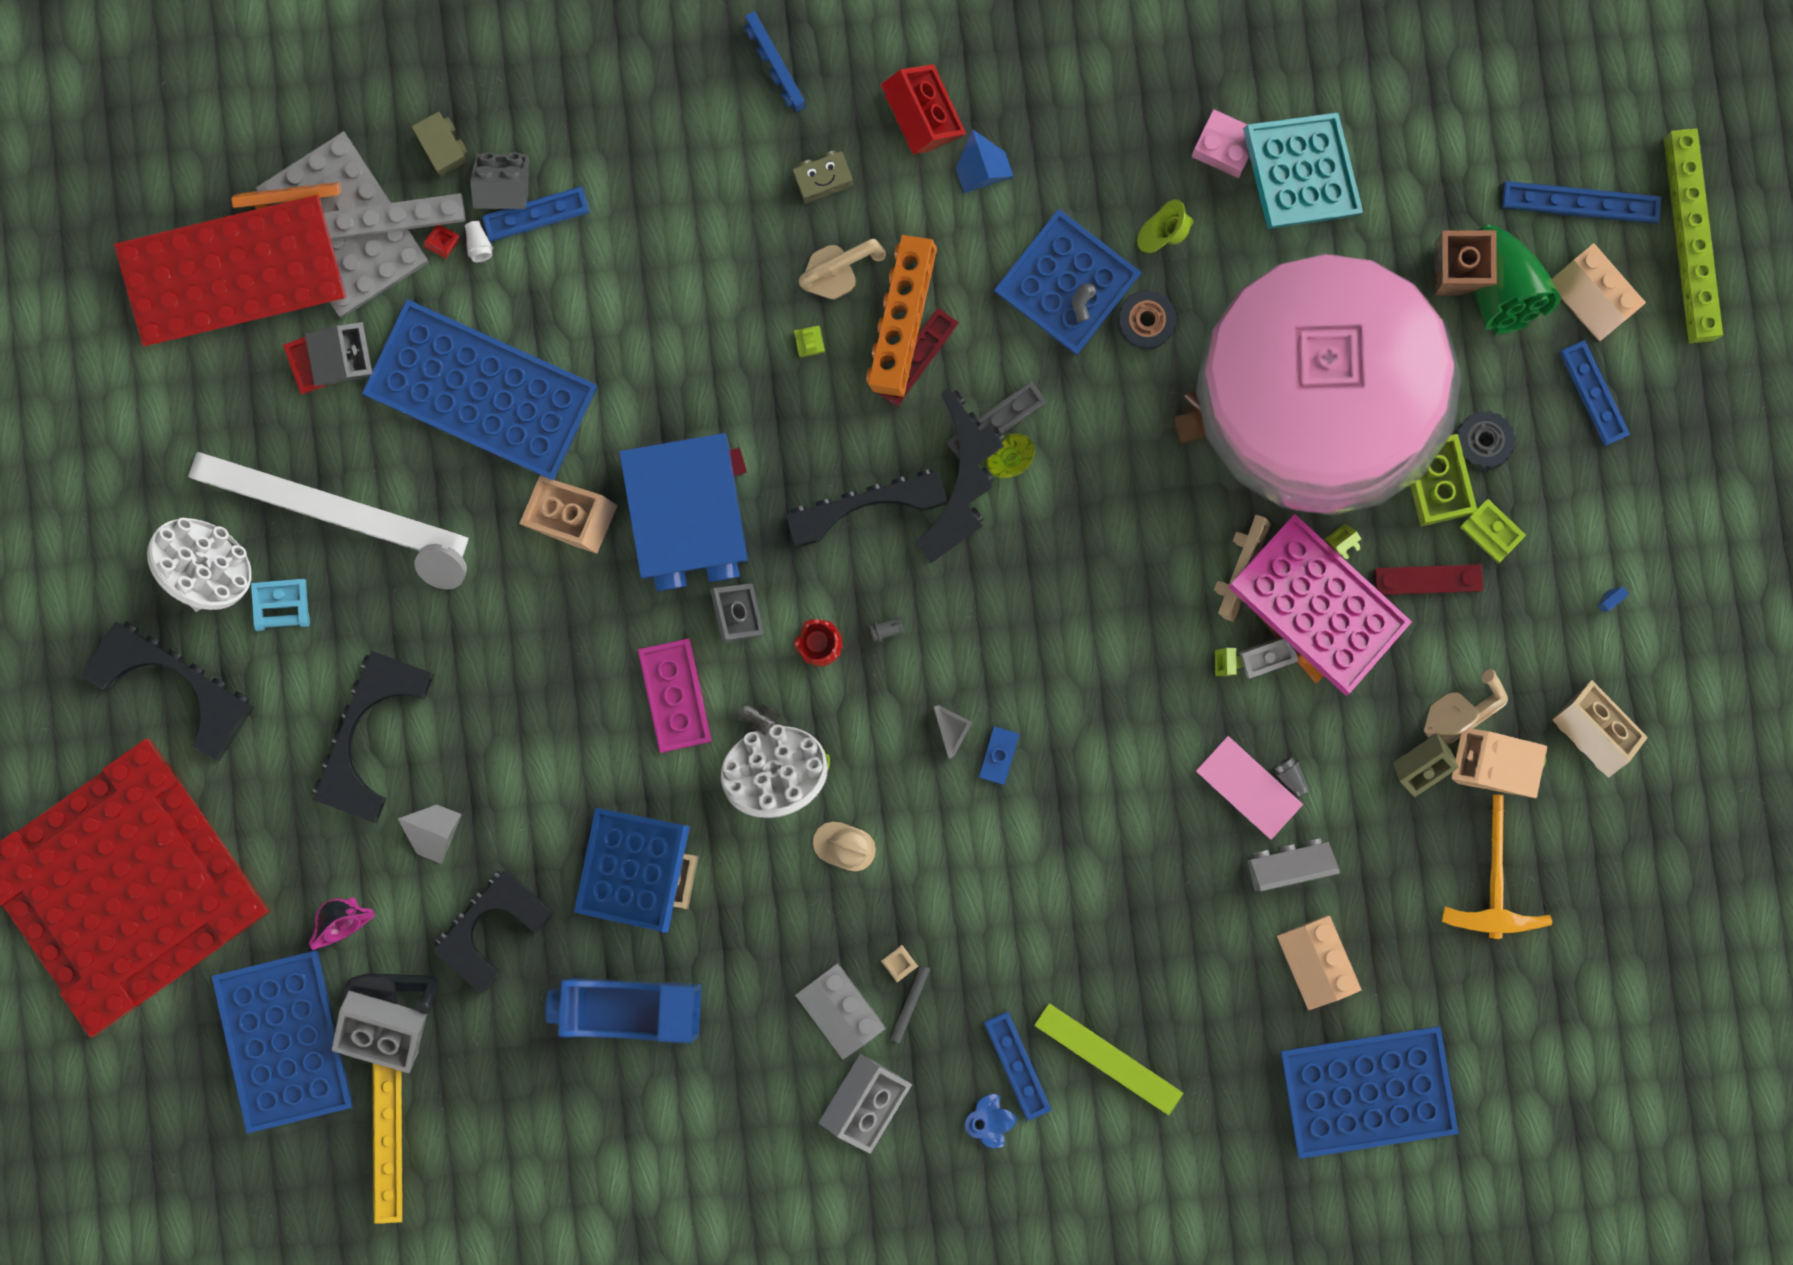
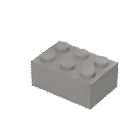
[332,991,427,1073]

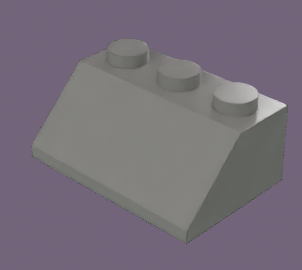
[1248,838,1340,891]
[795,963,886,1060]
[819,1054,912,1154]

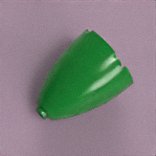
[1474,225,1561,335]

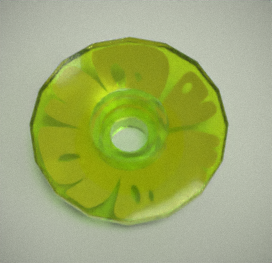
[985,433,1036,478]

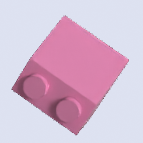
[1192,110,1249,179]

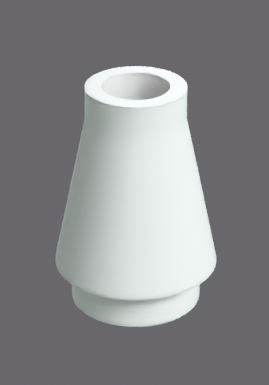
[465,221,493,262]

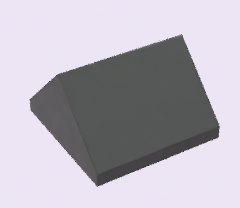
[710,583,764,644]

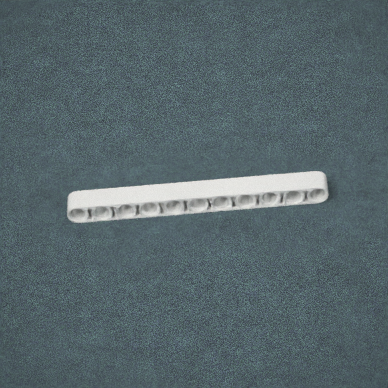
[188,452,469,557]

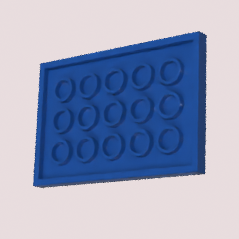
[212,950,353,1133]
[1280,1026,1459,1159]

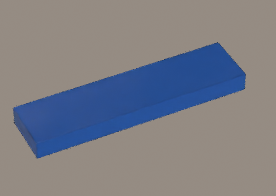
[482,186,590,242]
[1559,340,1630,447]
[984,1011,1052,1121]

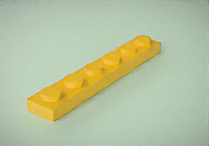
[373,1063,402,1224]

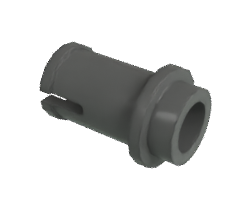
[869,617,904,642]

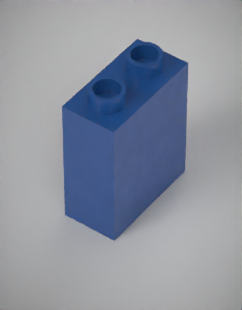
[619,433,749,591]

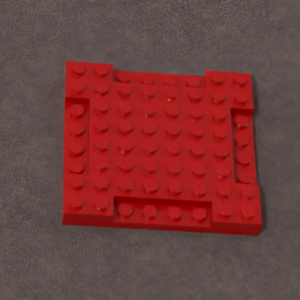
[0,738,271,1037]

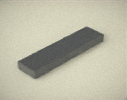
[946,381,1047,460]

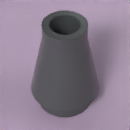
[1274,756,1309,797]

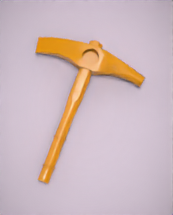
[1442,795,1552,939]

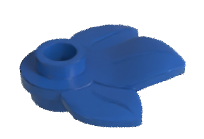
[964,1094,1017,1148]

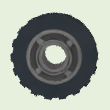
[1456,411,1516,472]

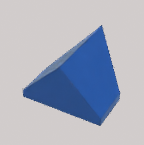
[956,129,1013,194]

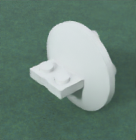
[147,518,251,612]
[721,725,828,818]

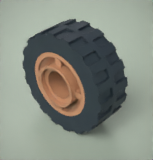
[1117,290,1177,350]

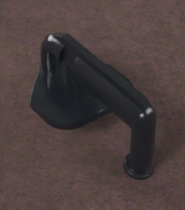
[342,973,438,1014]

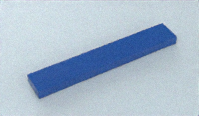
[1501,181,1661,224]

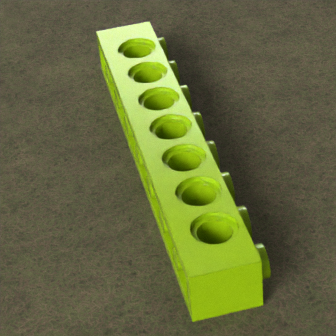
[1664,128,1723,343]

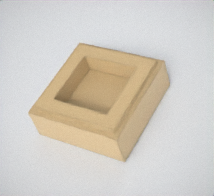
[881,945,918,982]

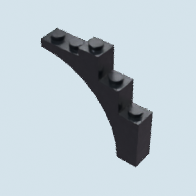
[916,387,1005,563]

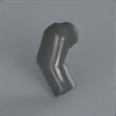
[1071,283,1096,323]

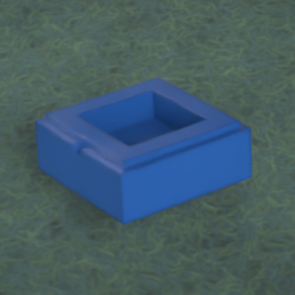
[1597,586,1629,613]

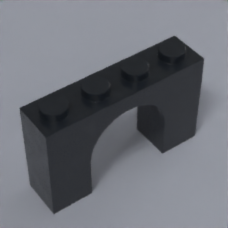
[433,870,555,994]

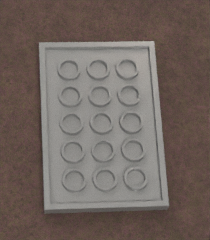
[256,132,429,319]

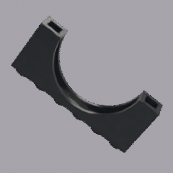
[81,621,254,761]
[312,650,435,823]

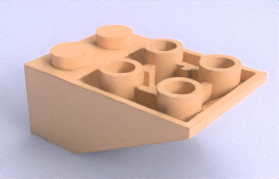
[1452,728,1547,799]

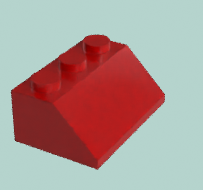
[880,64,966,154]

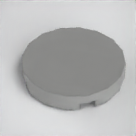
[414,544,467,590]

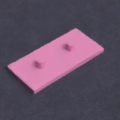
[1196,736,1303,840]

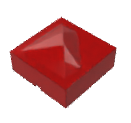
[424,225,460,259]

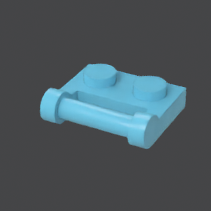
[251,579,310,631]

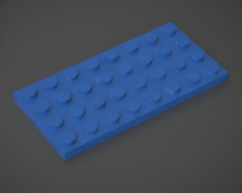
[362,299,598,480]

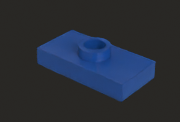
[979,726,1020,785]

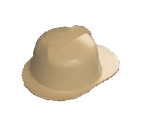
[813,821,876,871]

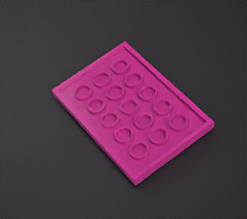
[1228,514,1412,696]

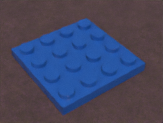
[994,209,1142,356]
[574,808,690,933]

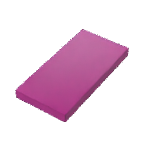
[638,638,712,753]

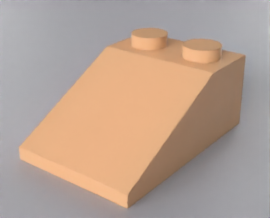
[519,476,617,554]

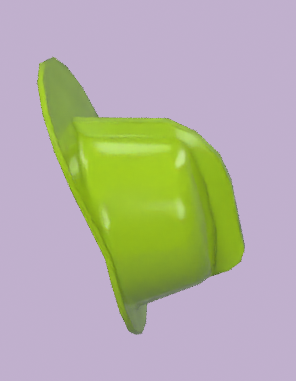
[1137,199,1194,253]

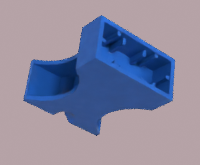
[546,978,702,1043]

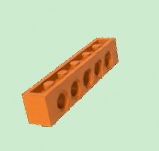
[866,235,937,397]

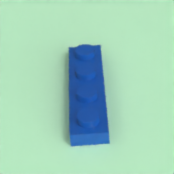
[744,11,806,112]

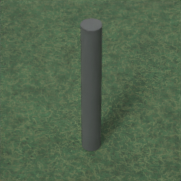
[890,965,930,1043]

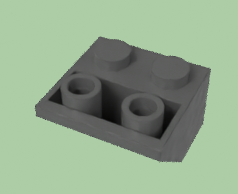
[470,152,529,209]
[305,322,372,386]

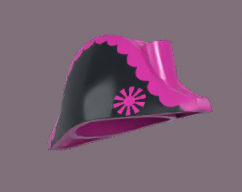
[309,897,375,950]

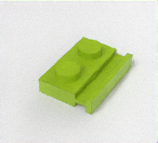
[1460,499,1526,563]

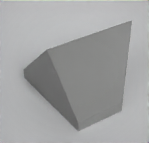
[934,705,972,759]
[398,805,462,864]

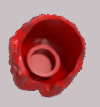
[793,619,843,667]

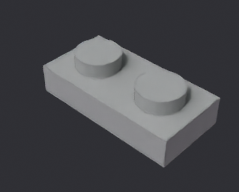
[1239,637,1298,679]

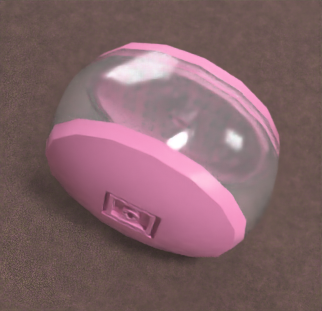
[1195,254,1462,516]

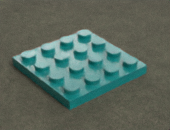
[1243,113,1363,229]

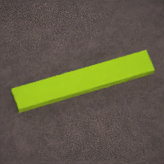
[1034,1003,1183,1115]

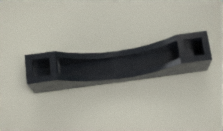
[786,469,948,548]

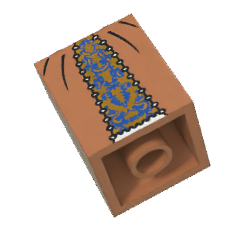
[1434,230,1497,295]

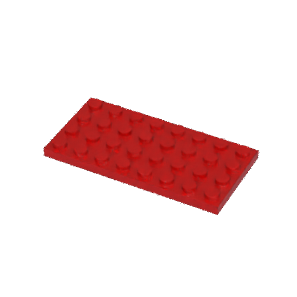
[114,194,346,347]

